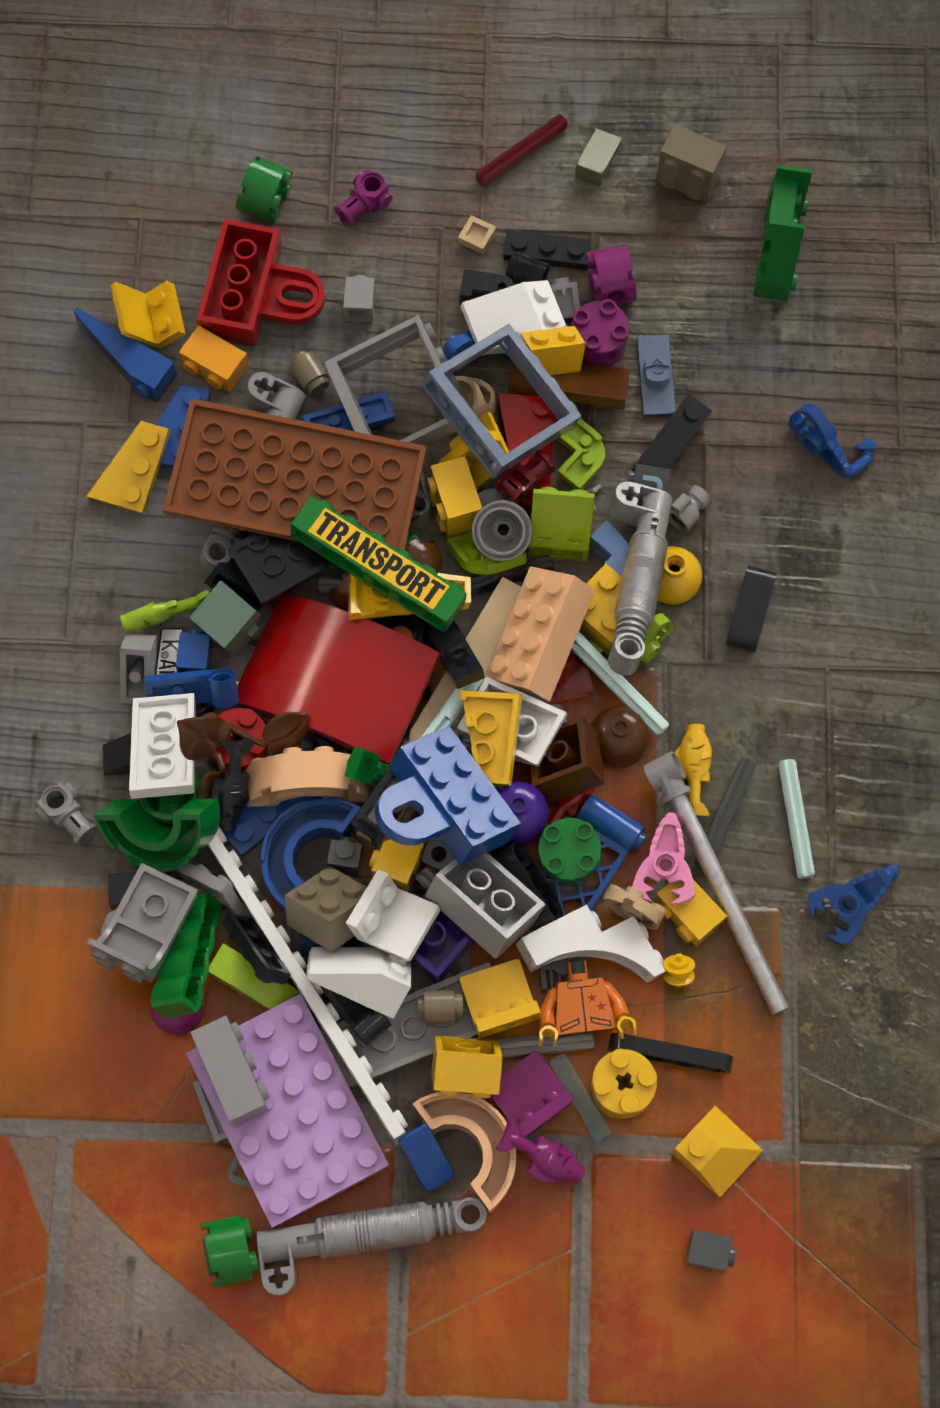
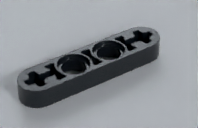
[608,1033,733,1074]

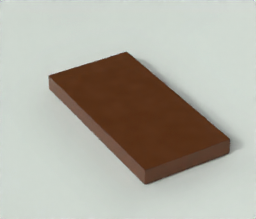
[508,362,630,409]

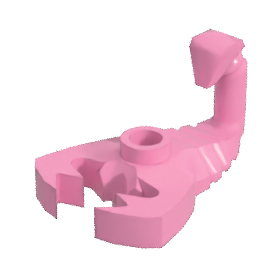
[632,812,695,906]

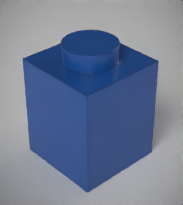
[176,630,213,672]

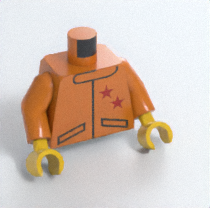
[538,960,637,1047]

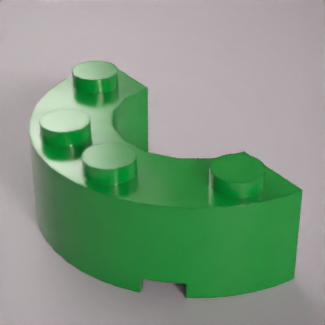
[94,799,220,872]

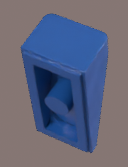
[398,1123,454,1192]

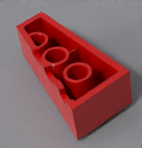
[497,393,555,519]

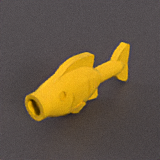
[675,724,713,817]

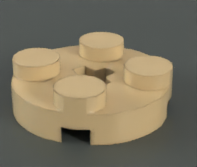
[602,884,666,930]

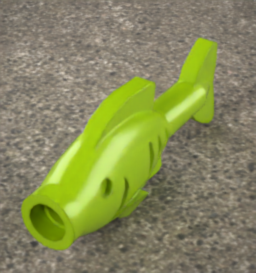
[119,590,210,633]

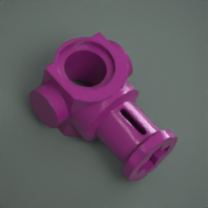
[334,169,393,227]

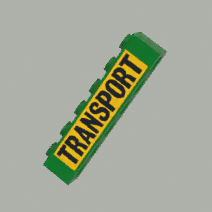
[290,496,467,633]

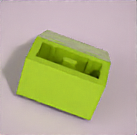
[528,487,595,562]

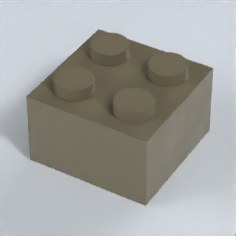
[656,124,727,203]
[285,866,367,952]

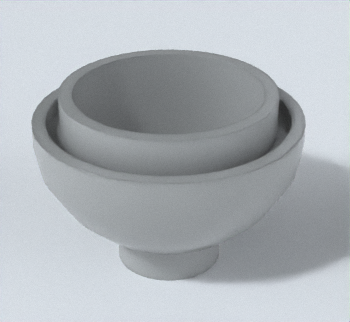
[472,500,532,561]

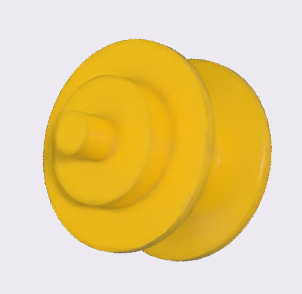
[663,953,695,987]

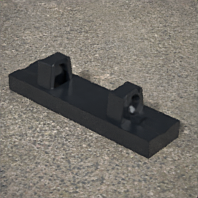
[424,620,485,689]

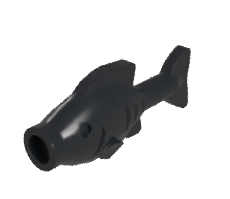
[210,739,254,830]

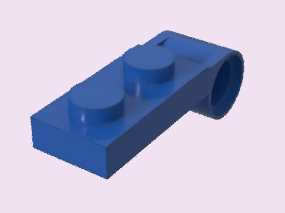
[145,668,239,709]

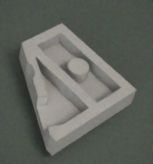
[177,862,251,917]

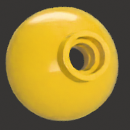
[658,546,702,605]

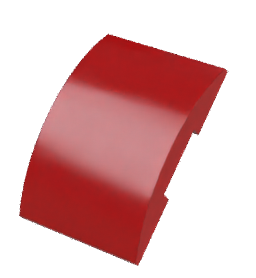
[236,595,441,765]

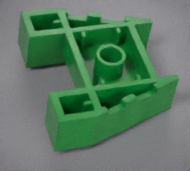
[753,164,813,301]

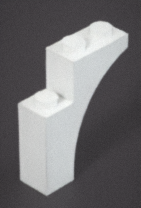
[516,904,665,983]

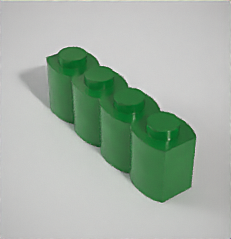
[151,891,221,1018]

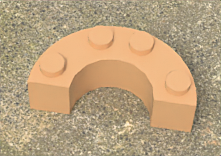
[246,746,370,807]
[413,1092,516,1214]

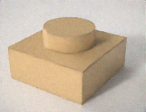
[458,215,496,255]

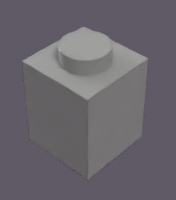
[343,275,375,322]

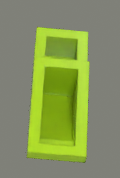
[208,943,301,1011]

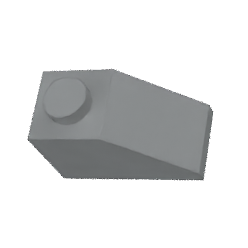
[120,633,157,704]

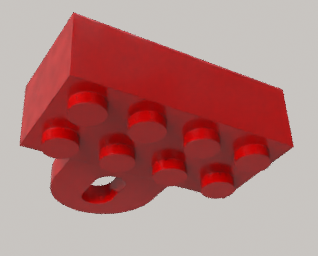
[196,218,325,347]

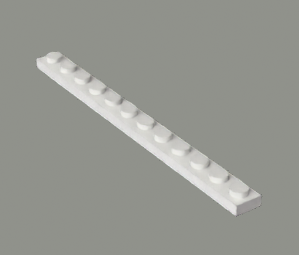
[207,826,408,1145]

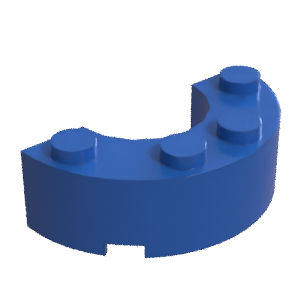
[261,797,361,914]

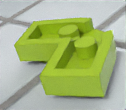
[556,418,605,490]
[447,531,527,575]

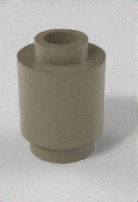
[289,351,330,396]
[418,990,463,1023]

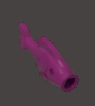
[496,1119,585,1184]

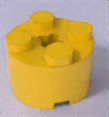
[590,1049,657,1119]

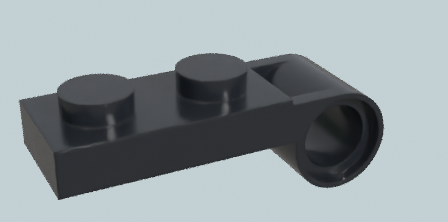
[320,986,392,1046]

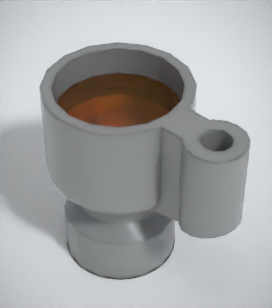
[668,485,711,533]

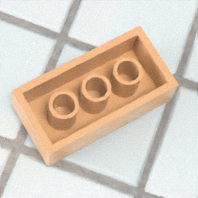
[485,566,595,702]

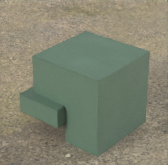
[189,580,263,655]

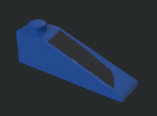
[74,308,177,402]

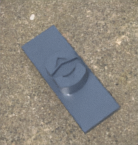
[637,335,676,417]

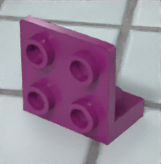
[491,1050,575,1139]

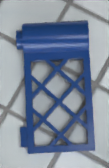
[541,794,647,916]

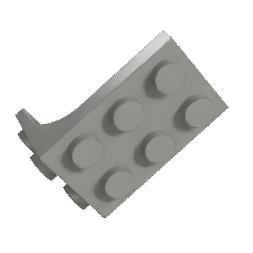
[86,863,199,984]

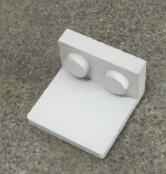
[346,870,440,961]

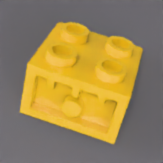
[111,281,186,349]
[459,959,541,1039]

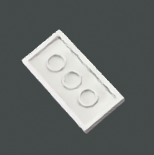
[129,693,196,799]

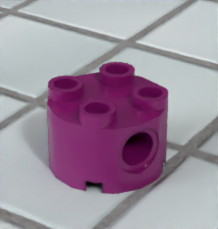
[586,245,637,305]
[571,299,629,366]

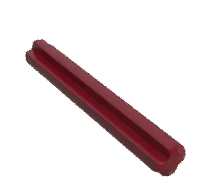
[475,114,568,186]

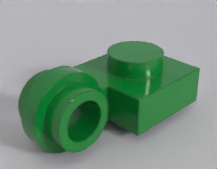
[344,746,388,785]

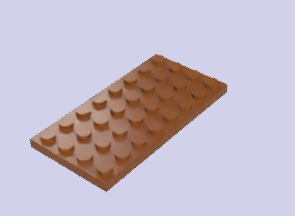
[163,398,427,550]

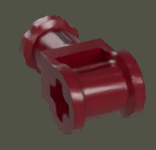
[494,450,556,507]

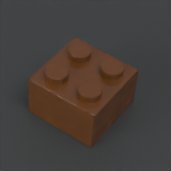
[530,716,605,804]

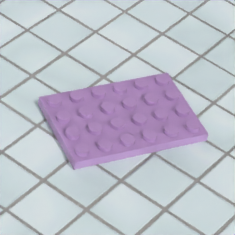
[186,994,389,1229]

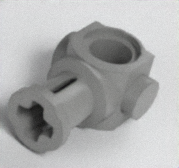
[34,782,98,846]

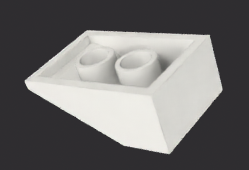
[460,280,566,355]
[457,676,567,767]
[306,947,411,1019]

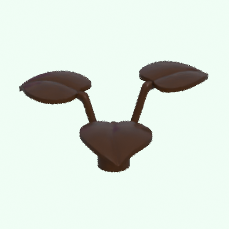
[177,711,310,799]

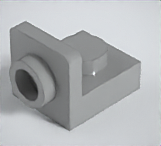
[550,277,580,319]

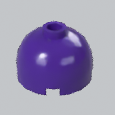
[497,781,549,845]

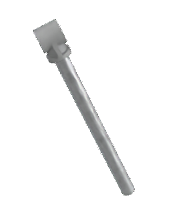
[644,751,789,1015]

